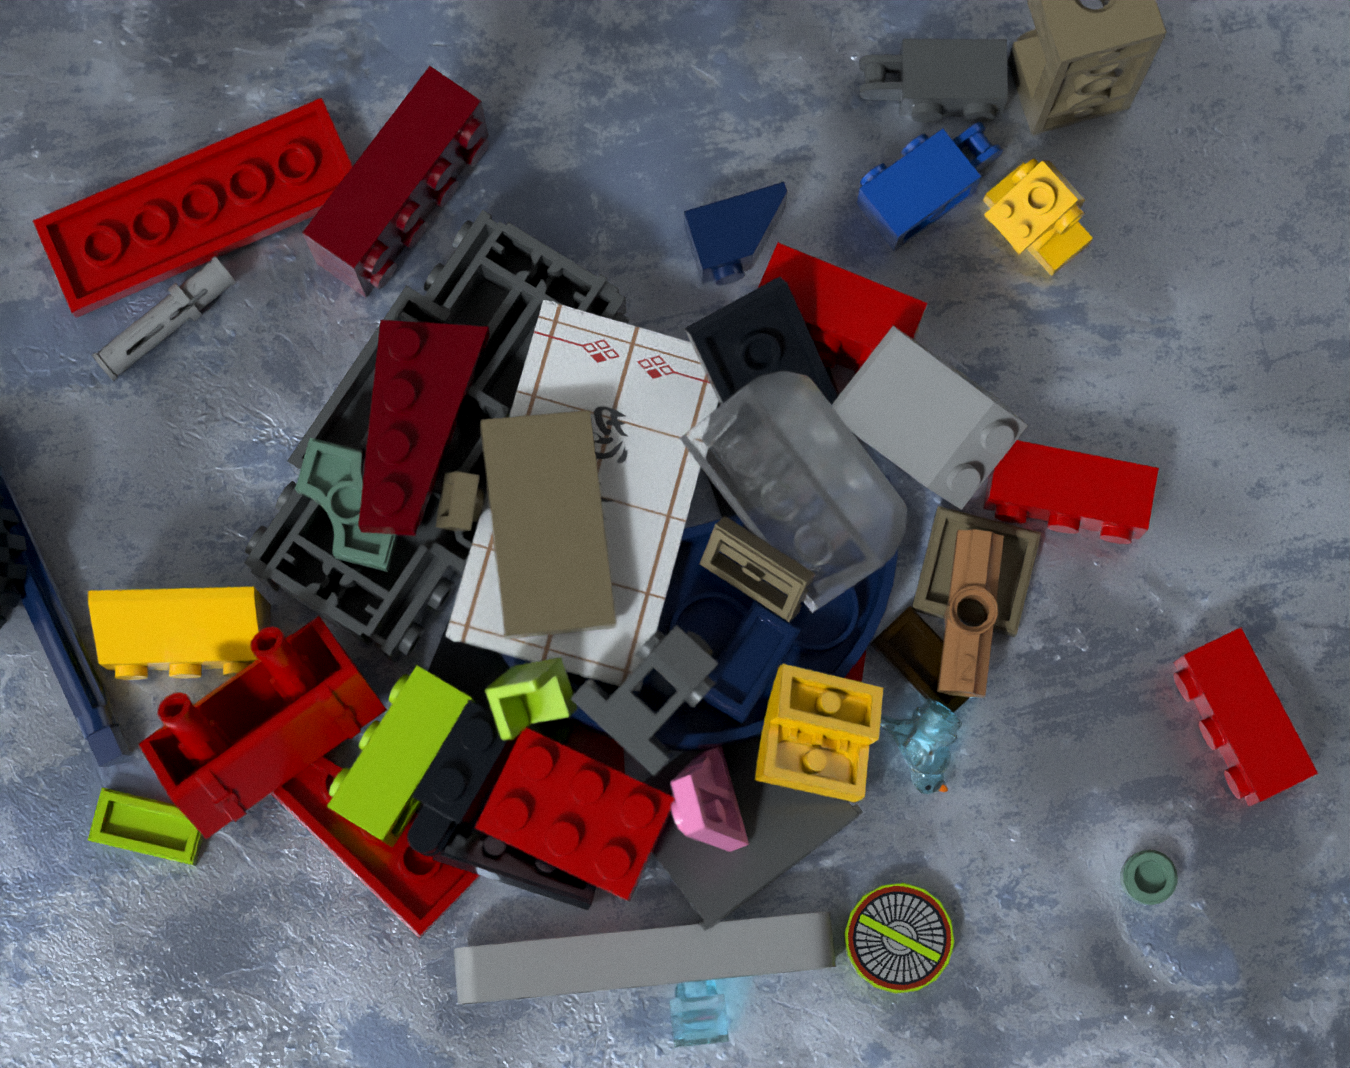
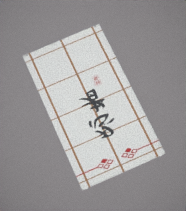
[445,300,718,692]

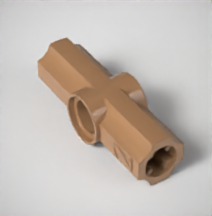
[937,529,1004,698]

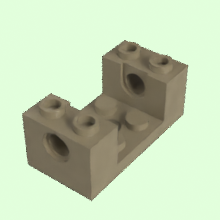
[1007,0,1167,136]

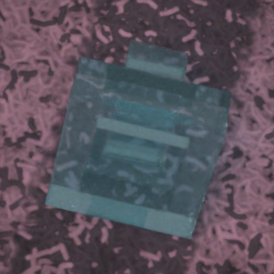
[669,980,729,1048]

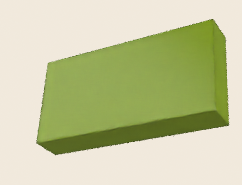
[87,788,204,866]

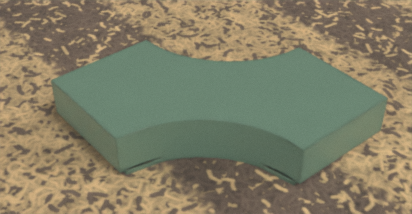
[295,438,398,572]

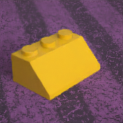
[88,587,271,680]

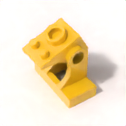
[983,158,1093,277]

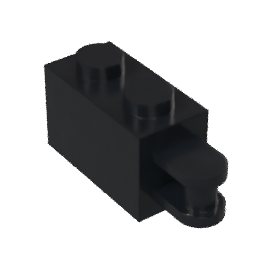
[408,700,520,857]

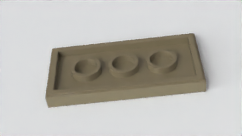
[480,410,617,639]

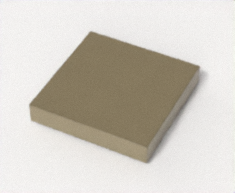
[912,506,1041,637]

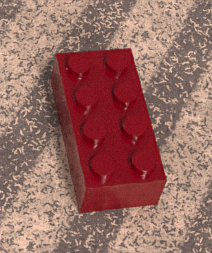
[302,66,489,298]

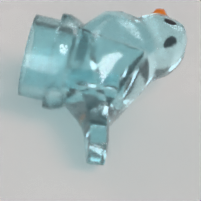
[880,699,962,794]

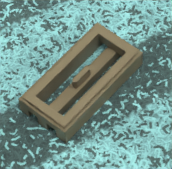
[700,516,815,622]

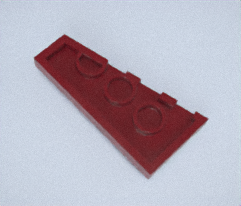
[358,320,490,536]

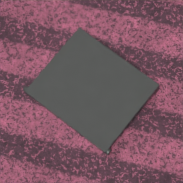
[642,736,863,931]

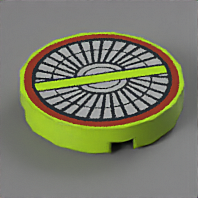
[844,883,954,994]

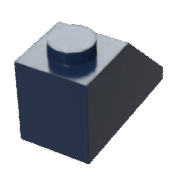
[684,182,787,285]

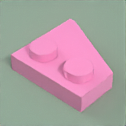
[671,747,749,852]

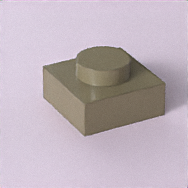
[435,472,483,531]

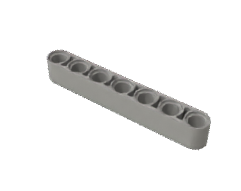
[453,912,836,1004]

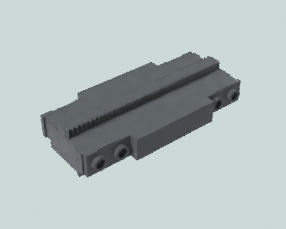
[244,210,629,662]

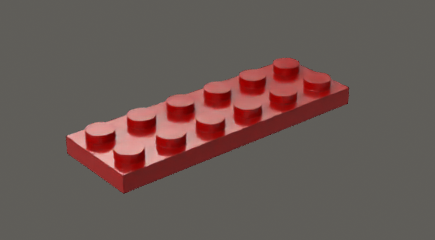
[32,97,352,318]

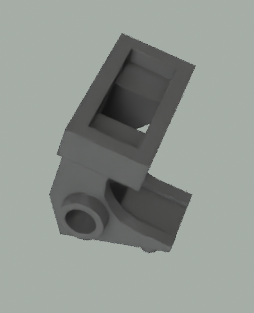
[571,625,718,775]

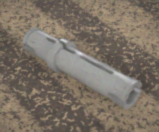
[92,256,237,381]

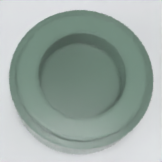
[1120,850,1178,905]

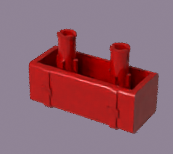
[138,616,387,839]

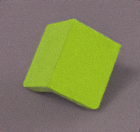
[485,657,578,740]

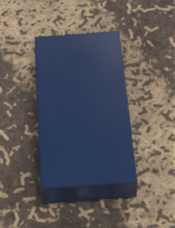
[702,601,801,724]

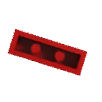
[983,440,1159,544]
[1173,627,1318,807]

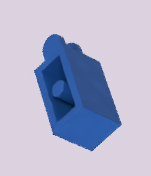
[856,122,1004,252]

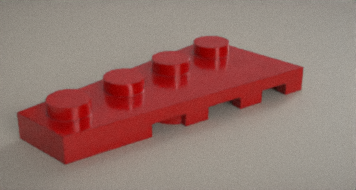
[271,757,481,939]

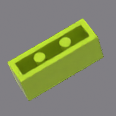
[327,665,477,847]

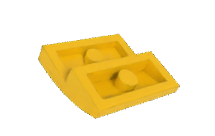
[755,664,883,803]

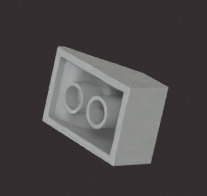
[827,326,1028,510]

